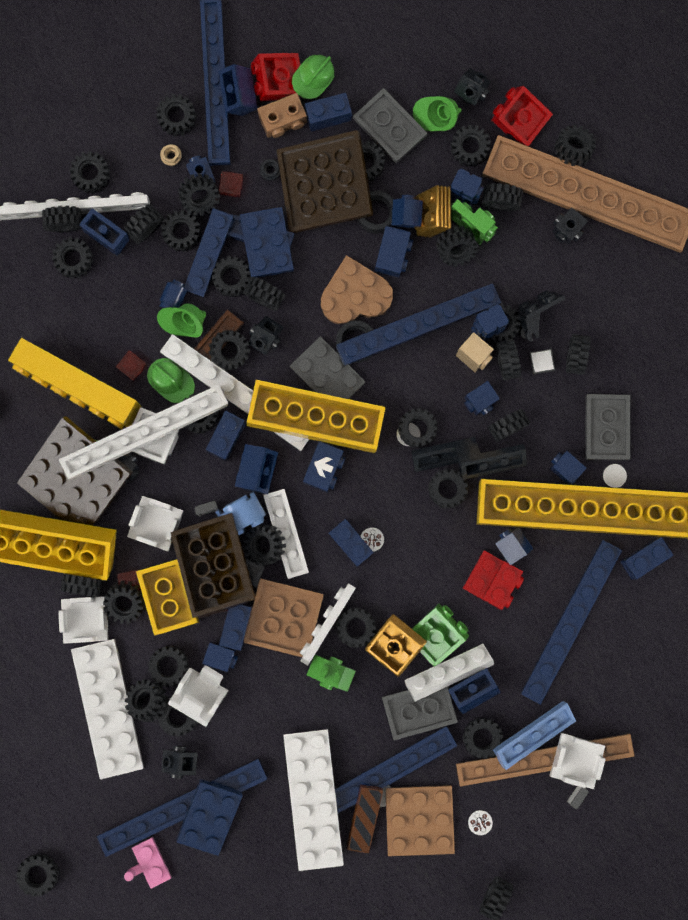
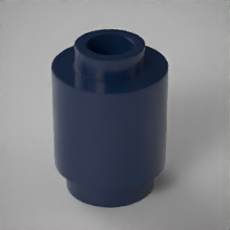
[159,280,187,309]

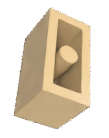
[456,332,493,372]

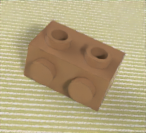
[257,93,307,138]

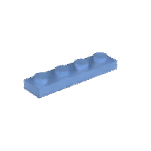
[493,701,576,770]

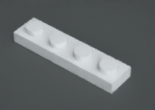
[263,489,309,579]
[300,583,356,666]
[405,644,494,701]

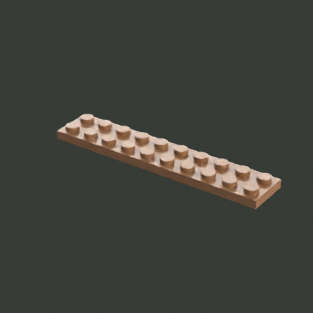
[482,135,688,253]

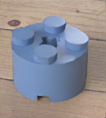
[215,491,266,535]

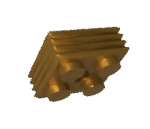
[414,185,451,238]
[365,614,426,677]

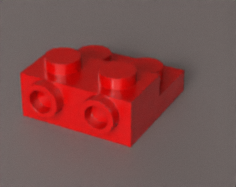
[251,53,301,101]
[492,86,553,146]
[462,550,524,610]

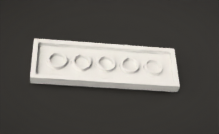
[71,639,144,779]
[284,729,344,871]

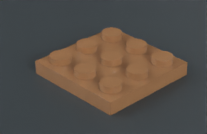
[244,579,324,657]
[385,785,455,856]

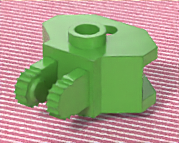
[307,654,356,692]

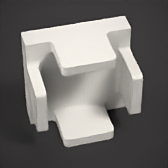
[132,407,179,465]
[127,496,184,552]
[59,597,109,643]
[168,665,229,727]
[550,733,605,789]

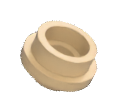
[160,144,182,166]

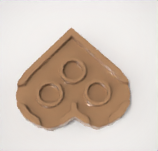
[321,255,393,325]

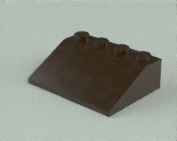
[170,513,255,618]

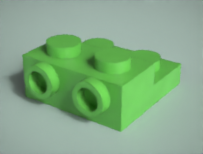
[451,199,498,245]
[412,603,469,667]

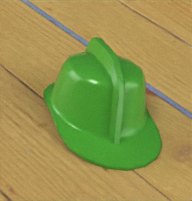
[292,55,334,99]
[413,96,462,131]
[157,303,206,337]
[147,358,195,403]

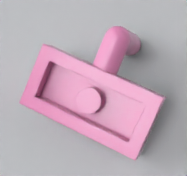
[124,837,172,888]

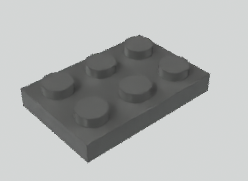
[353,88,427,164]
[290,336,366,399]
[585,394,630,460]
[382,687,458,740]

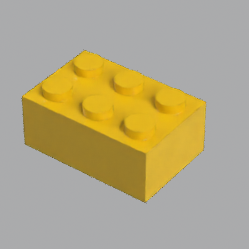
[136,559,199,636]

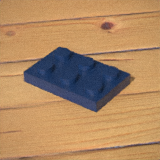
[240,207,294,278]
[176,779,243,856]

